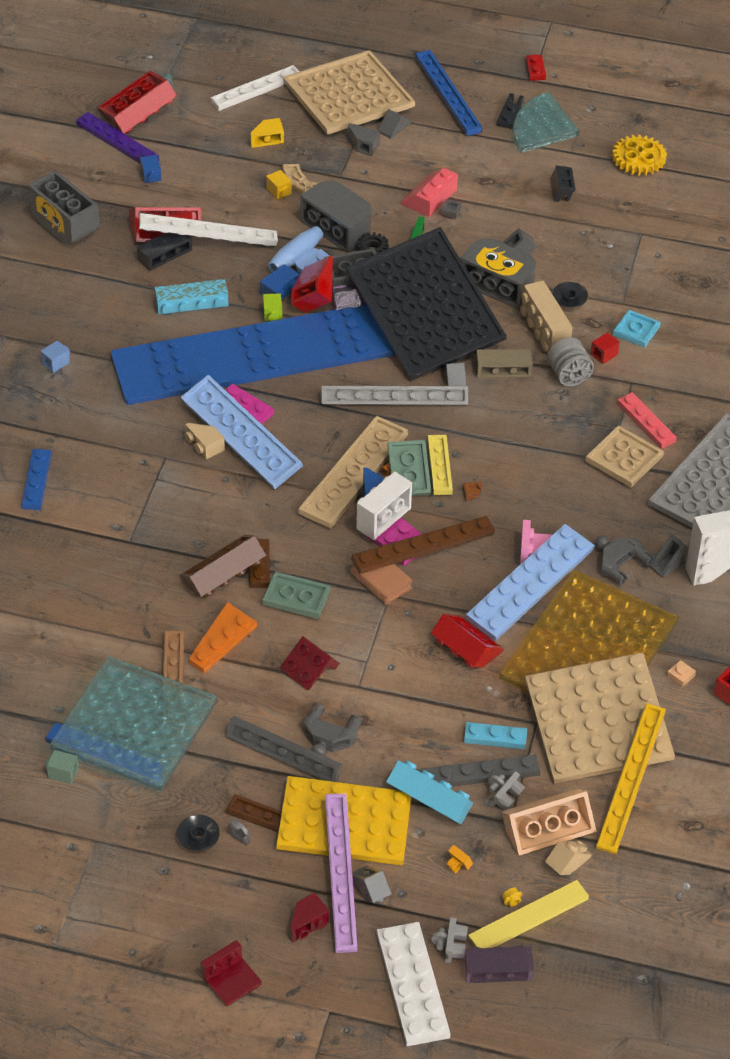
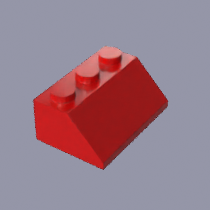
[431,613,504,668]

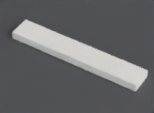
[210,65,300,111]

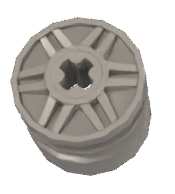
[547,338,594,386]

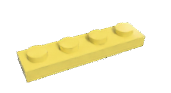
[428,435,453,495]

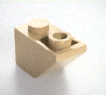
[184,423,225,459]
[545,841,593,875]

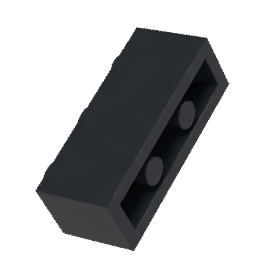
[137,232,192,271]

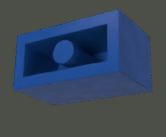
[260,264,300,300]

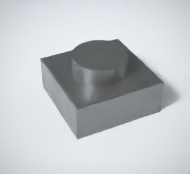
[440,199,462,218]

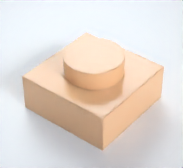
[667,660,696,687]

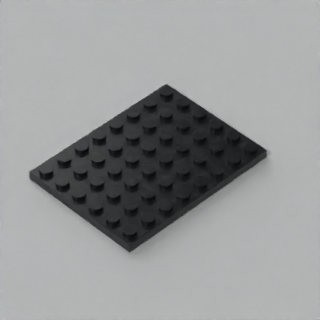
[346,227,507,381]

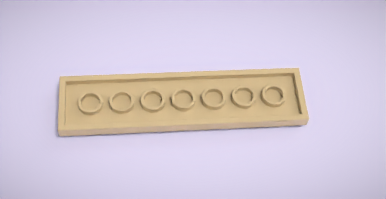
[298,416,408,529]

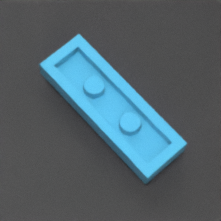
[464,722,527,749]

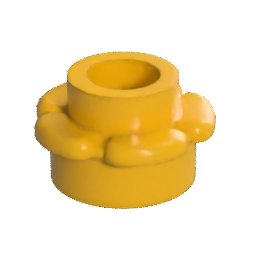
[502,887,522,907]

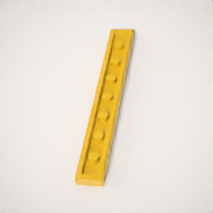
[596,703,666,855]

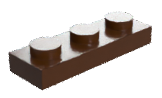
[250,539,270,588]

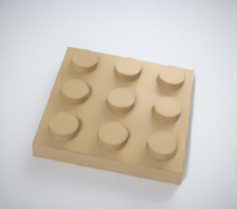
[586,425,664,488]

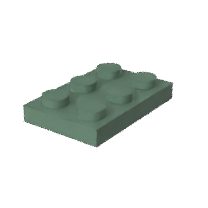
[387,440,431,496]
[263,571,331,619]

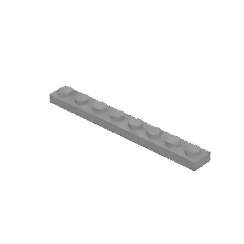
[322,386,468,405]

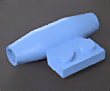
[268,226,329,274]

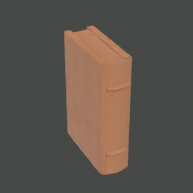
[350,564,412,605]

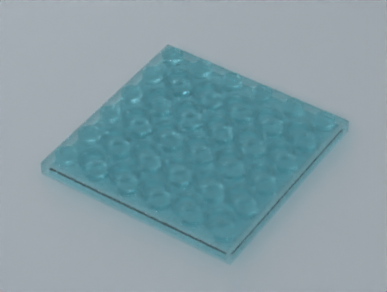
[50,656,217,792]

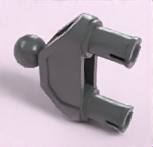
[595,536,655,585]
[301,703,363,756]

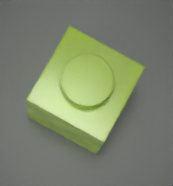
[263,293,282,322]

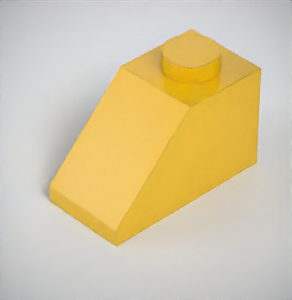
[251,118,284,148]

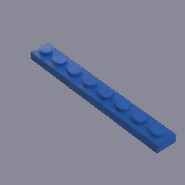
[415,50,482,136]

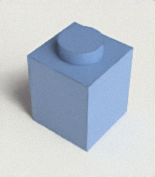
[41,340,70,373]

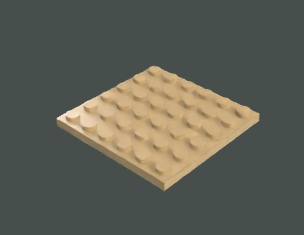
[283,50,415,135]
[525,653,675,784]

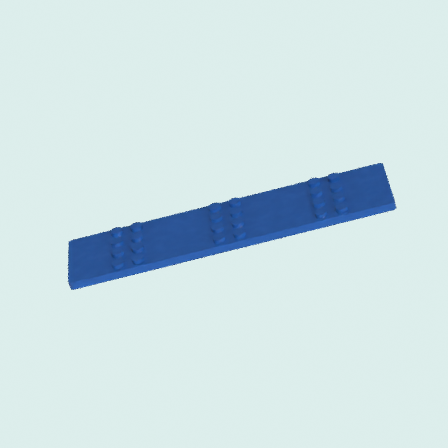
[111,304,395,405]

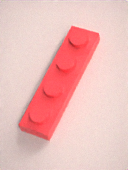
[617,392,677,449]

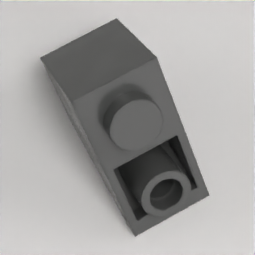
[348,123,380,156]

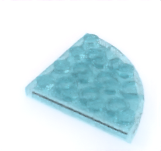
[513,92,580,153]

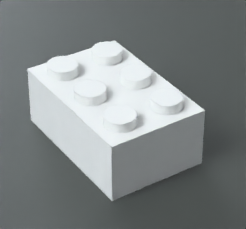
[356,472,412,540]

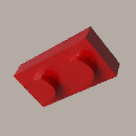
[526,54,546,81]

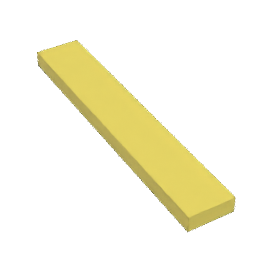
[468,880,589,955]

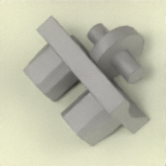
[488,771,525,810]
[431,917,468,963]

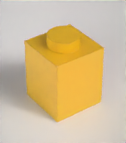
[266,170,292,200]

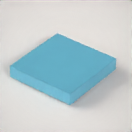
[613,310,661,348]

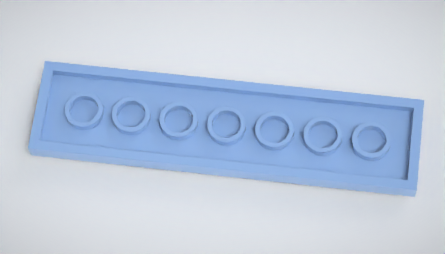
[181,375,303,489]
[465,524,595,641]

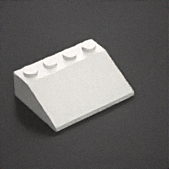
[685,510,730,585]

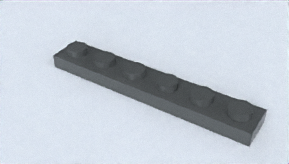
[226,716,342,782]
[415,754,540,787]

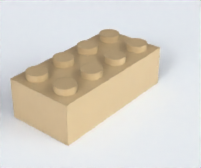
[520,280,573,354]

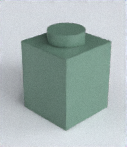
[45,750,79,784]

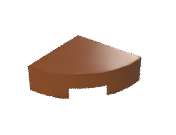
[463,481,482,501]

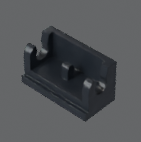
[551,165,576,202]

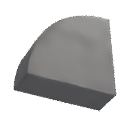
[230,818,251,845]

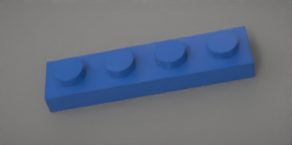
[22,449,52,510]

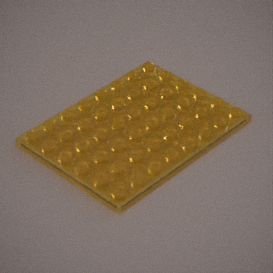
[499,569,679,692]

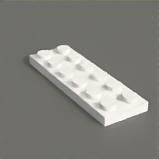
[377,922,450,1046]

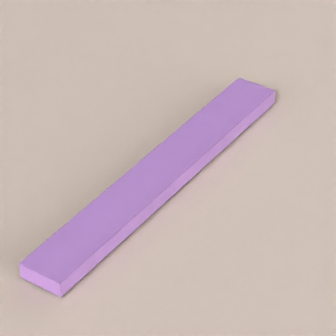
[325,794,358,953]

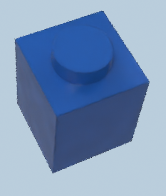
[140,155,161,183]

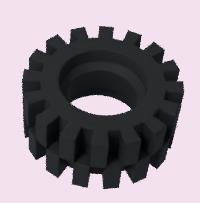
[357,232,389,253]

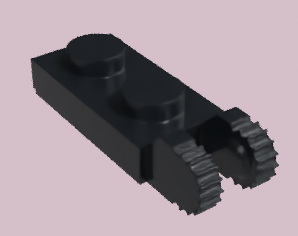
[497,93,524,129]

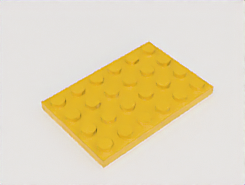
[277,776,411,866]

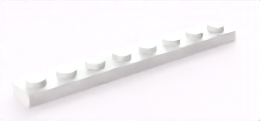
[139,213,278,246]

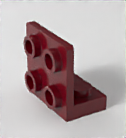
[280,636,340,690]
[200,940,262,1006]

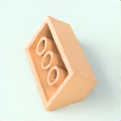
[501,788,597,855]

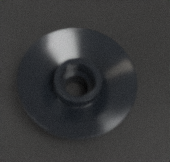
[553,282,588,308]
[177,815,220,851]

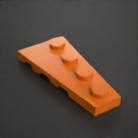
[189,602,257,673]

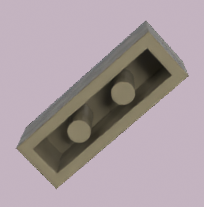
[476,349,533,378]

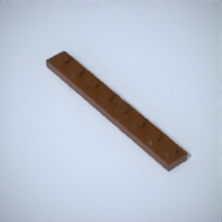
[351,516,495,574]

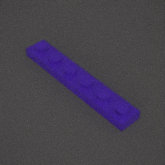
[76,112,159,164]

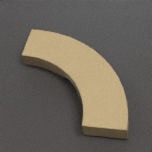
[283,164,318,194]

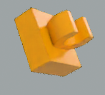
[447,844,473,873]

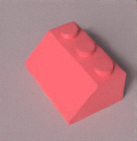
[401,168,458,217]

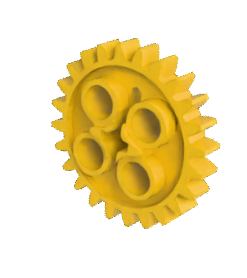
[612,134,667,176]

